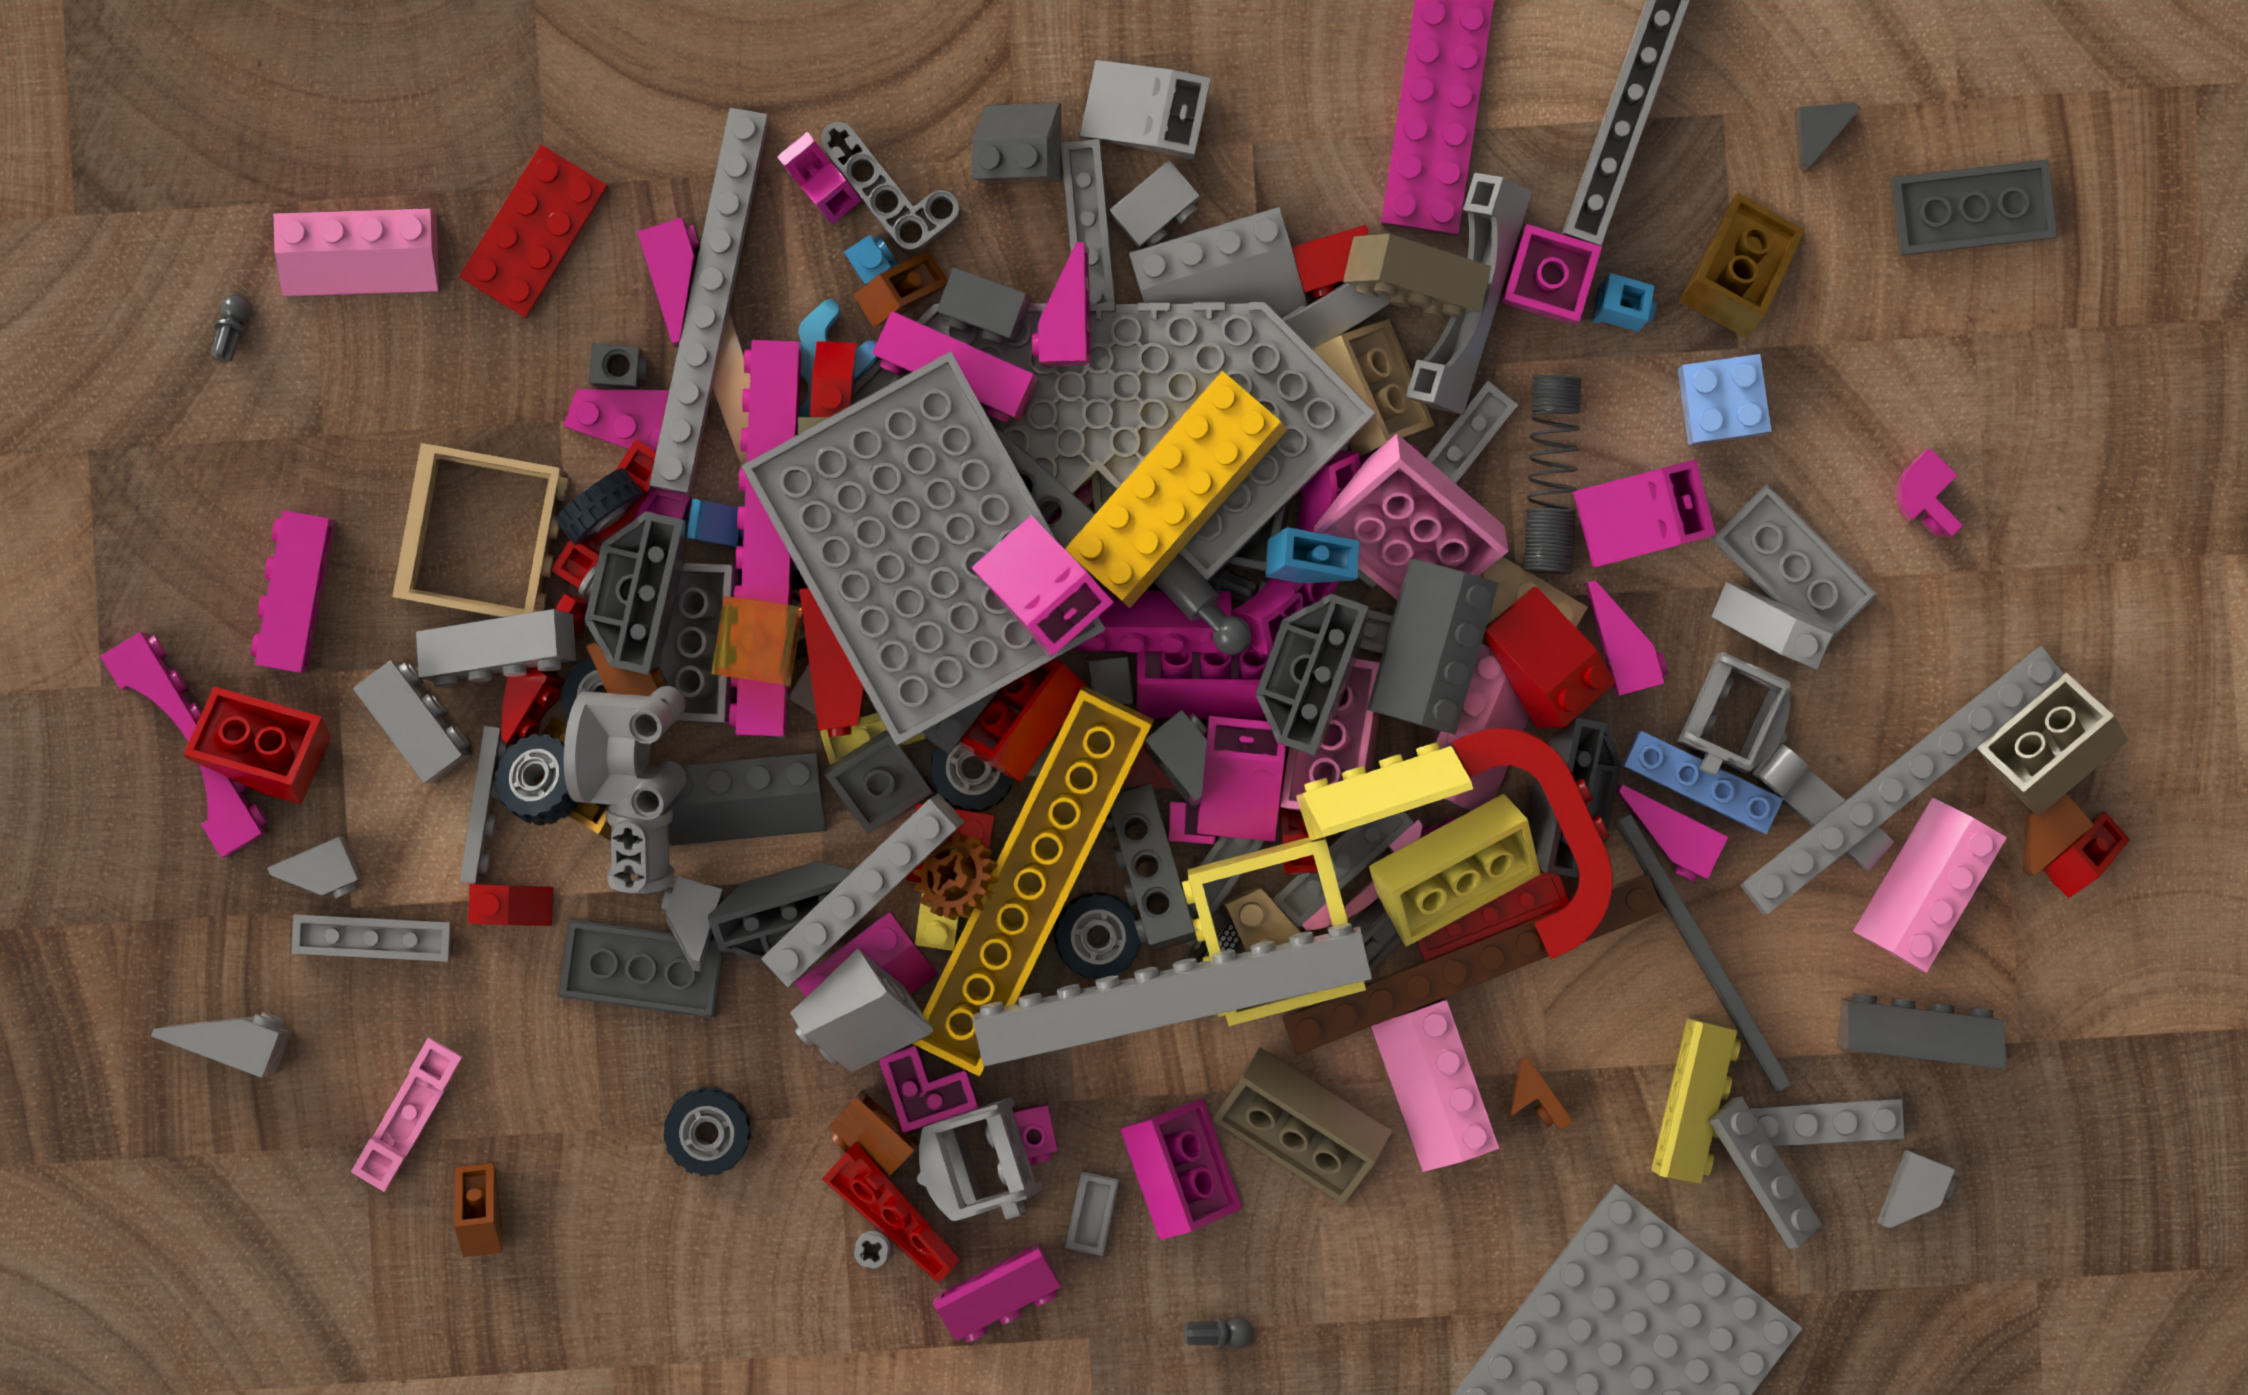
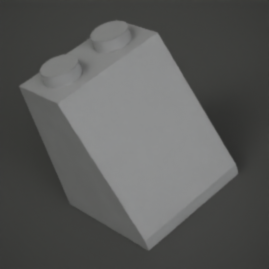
[790,948,934,1073]

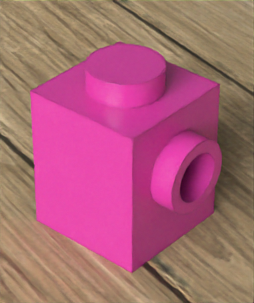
[1013,1103,1058,1164]

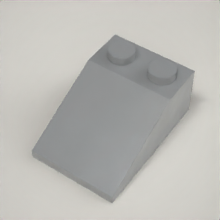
[151,1012,292,1078]

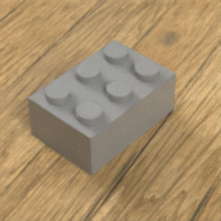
[353,660,472,784]

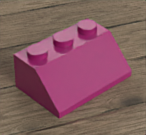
[795,911,938,997]
[1120,1098,1242,1240]
[933,1242,1061,1343]

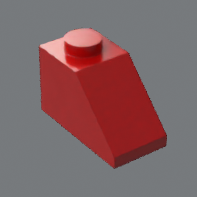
[1292,225,1369,299]
[810,341,856,417]
[2043,810,2130,899]
[468,883,554,926]

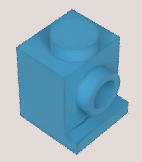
[844,235,898,285]
[1592,273,1657,332]

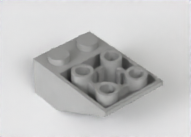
[1080,60,1211,160]

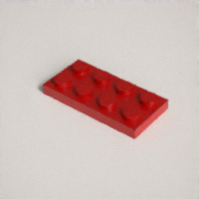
[459,144,608,319]

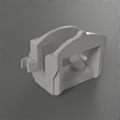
[1677,652,1791,776]
[917,1097,1043,1221]

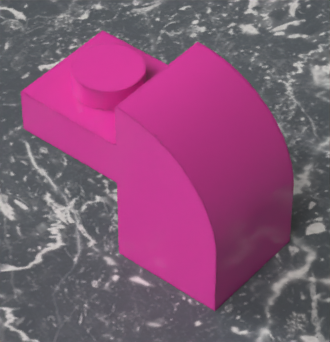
[777,132,862,225]
[1896,448,1963,538]

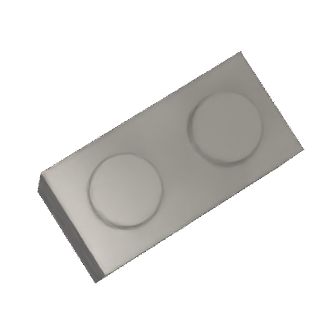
[1109,160,1200,250]

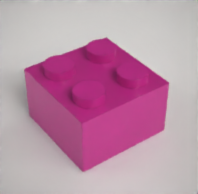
[1501,224,1602,326]

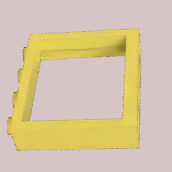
[1182,837,1366,1026]

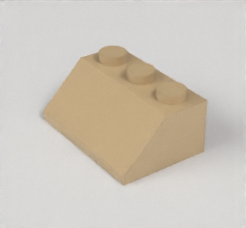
[1312,318,1435,457]

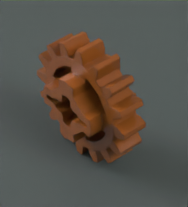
[913,832,998,920]

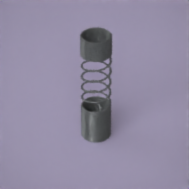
[1523,375,1582,574]

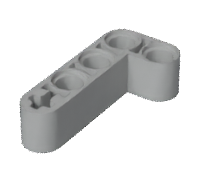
[821,122,960,253]
[1752,744,1894,872]

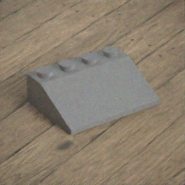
[1129,207,1307,318]

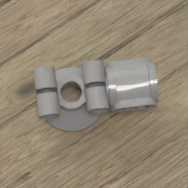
[564,686,687,893]

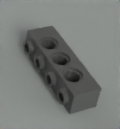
[990,421,1096,549]
[1105,784,1197,952]

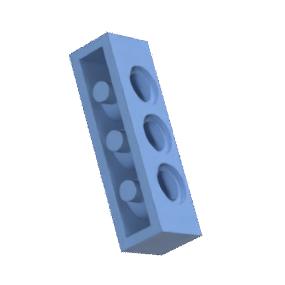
[1620,731,1783,834]

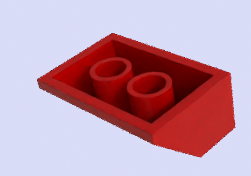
[958,659,1089,783]

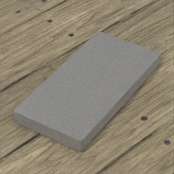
[1710,484,1878,643]

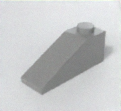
[1711,581,1836,670]

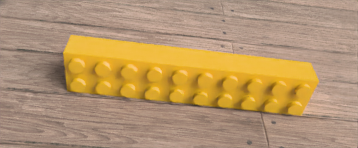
[912,685,1154,1077]

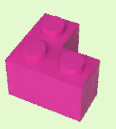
[879,1045,979,1133]

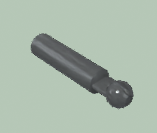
[1154,553,1251,655]

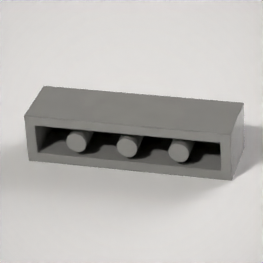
[416,609,576,688]

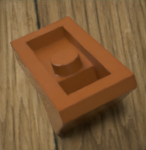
[1509,1055,1573,1130]

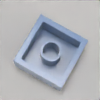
[1677,354,1772,446]

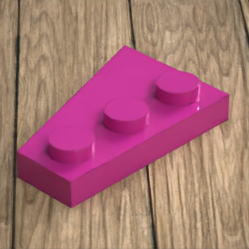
[563,389,669,451]

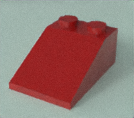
[1484,587,1616,729]
[183,686,331,805]

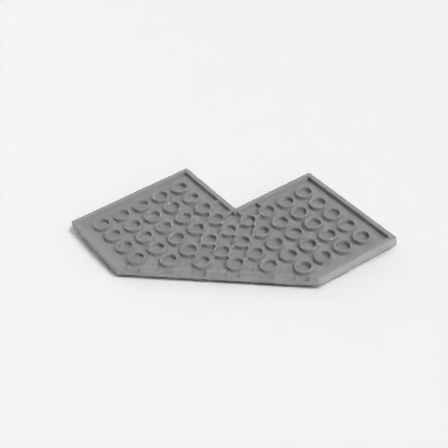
[853,302,1376,581]

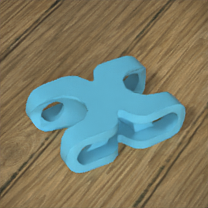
[798,298,879,417]

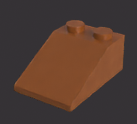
[828,1090,920,1178]

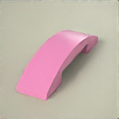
[1301,819,1423,931]
[351,1037,463,1192]

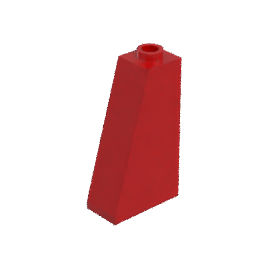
[799,588,865,737]

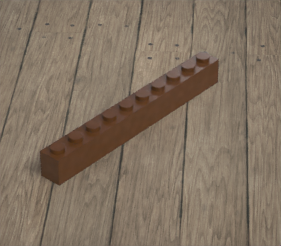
[1281,874,1663,1055]

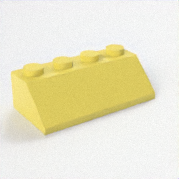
[1296,742,1474,841]
[1369,794,1541,947]
[1651,1018,1741,1184]

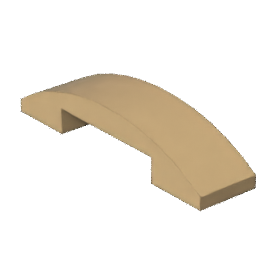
[713,313,750,466]

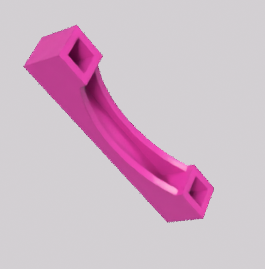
[100,632,268,858]

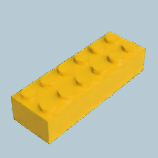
[1065,371,1287,608]

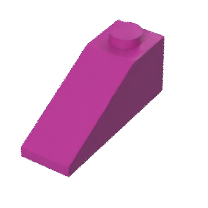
[637,217,700,347]
[1032,242,1091,367]
[1584,580,1668,697]
[1616,785,1728,882]

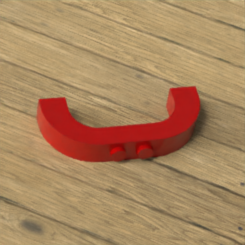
[1452,727,1613,959]

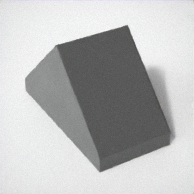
[1794,103,1861,172]

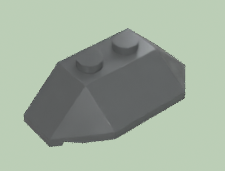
[585,512,685,675]
[1255,593,1369,756]
[1528,717,1621,878]
[708,861,854,961]

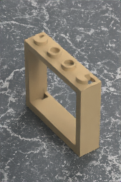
[392,443,569,617]

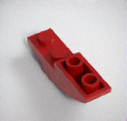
[501,593,588,744]

